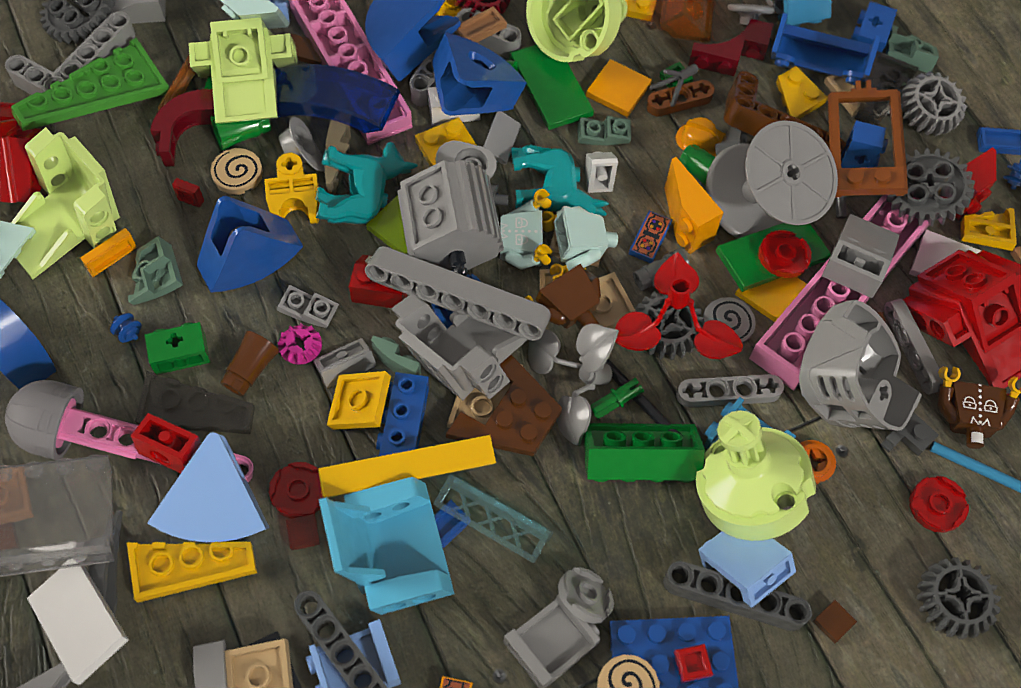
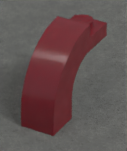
[150,89,215,166]

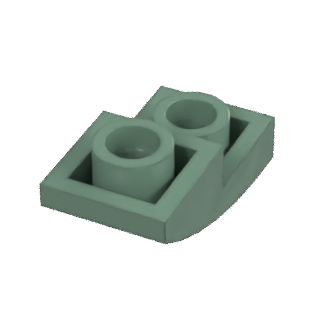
[578,116,631,145]
[371,335,421,375]

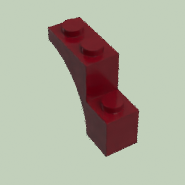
[688,18,774,76]

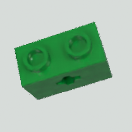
[144,322,211,375]

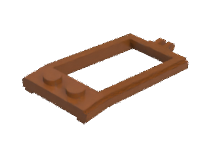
[828,80,908,197]

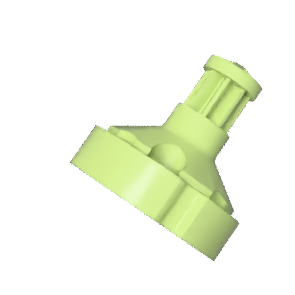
[526,0,627,62]
[696,411,816,541]

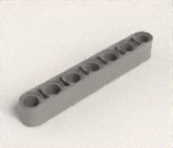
[365,246,551,341]

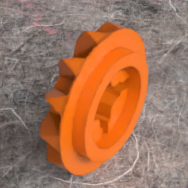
[800,440,836,484]

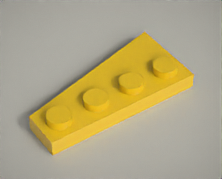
[127,542,257,603]

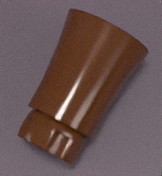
[220,331,279,396]

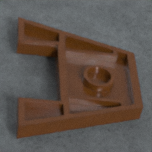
[446,355,562,457]

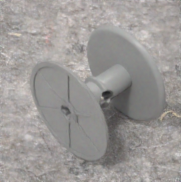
[706,121,838,238]

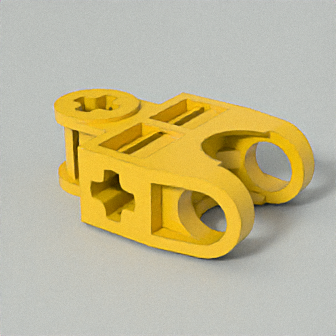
[264,153,320,224]

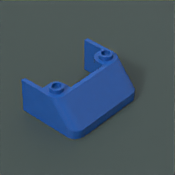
[771,13,881,85]

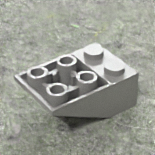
[822,214,900,298]

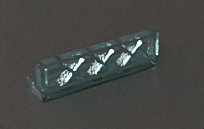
[433,474,554,563]

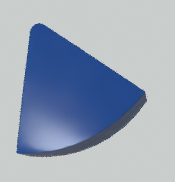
[365,0,461,82]
[432,33,527,116]
[197,196,303,292]
[0,298,56,389]

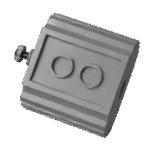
[397,160,504,276]

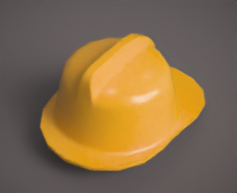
[676,117,725,157]

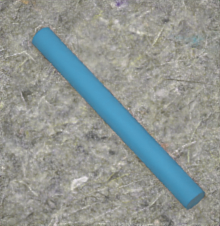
[929,441,1021,493]

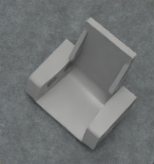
[391,293,528,401]

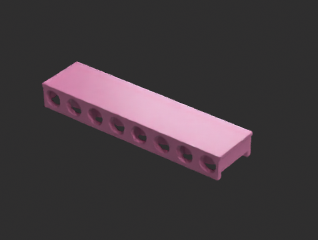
[289,0,413,145]

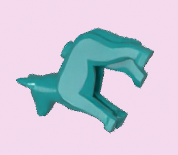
[316,142,418,224]
[511,145,609,216]

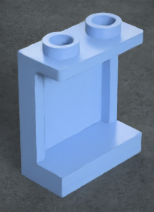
[698,531,796,608]
[306,619,401,688]

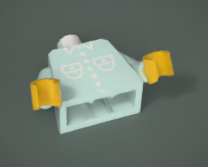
[500,189,553,270]
[542,206,618,281]

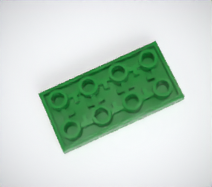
[511,45,594,131]
[716,223,831,292]

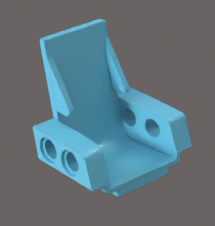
[319,477,455,615]

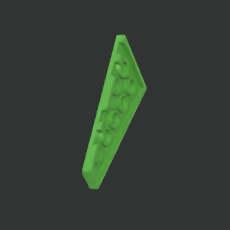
[11,38,169,131]

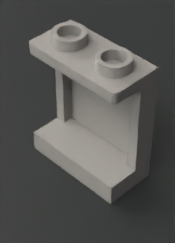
[503,594,600,688]

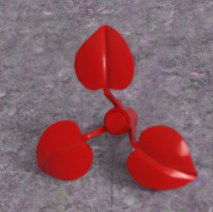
[615,252,743,359]

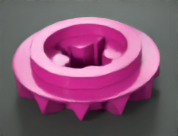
[278,323,322,365]

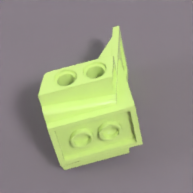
[189,17,298,124]
[11,127,120,280]

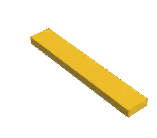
[318,435,496,498]

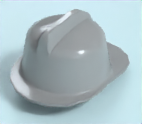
[279,117,325,172]
[436,141,496,178]

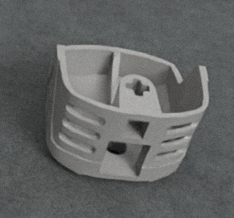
[799,300,922,431]

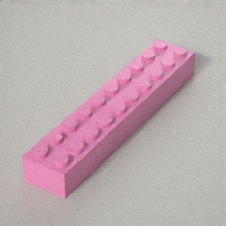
[749,195,942,391]

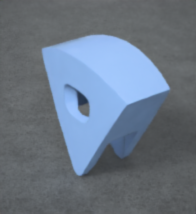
[147,432,269,542]

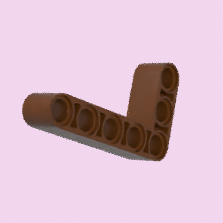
[723,71,846,153]

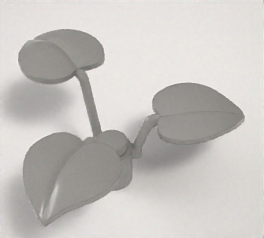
[528,324,619,445]

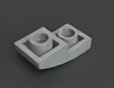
[277,285,339,328]
[193,639,228,688]

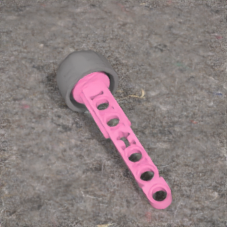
[5,380,254,482]

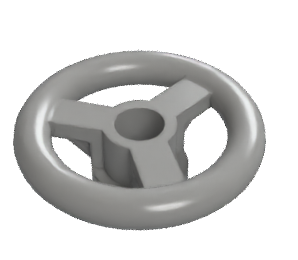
[728,3,775,25]

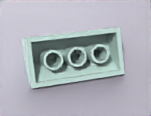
[220,0,290,29]

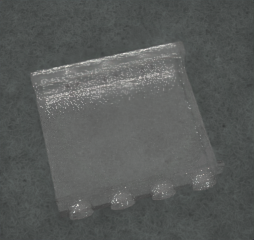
[0,454,114,577]

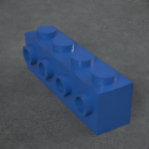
[376,372,429,456]

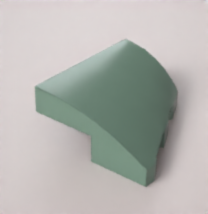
[885,25,939,73]
[128,236,183,305]

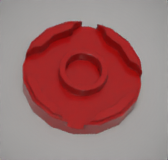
[758,230,812,278]
[269,462,323,519]
[909,476,969,533]

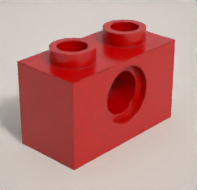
[131,413,201,474]

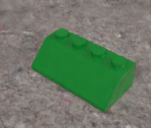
[584,423,705,483]

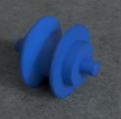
[1003,159,1021,190]
[110,313,142,343]

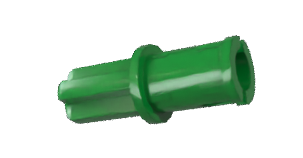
[590,377,644,419]

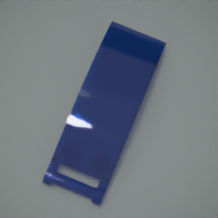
[271,64,400,133]

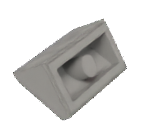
[483,111,521,165]
[313,338,376,388]

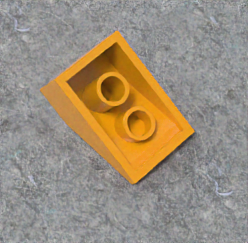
[664,157,724,254]

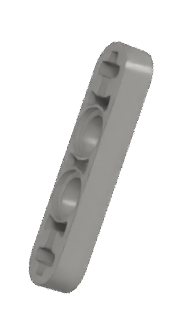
[884,299,943,394]
[676,374,784,407]

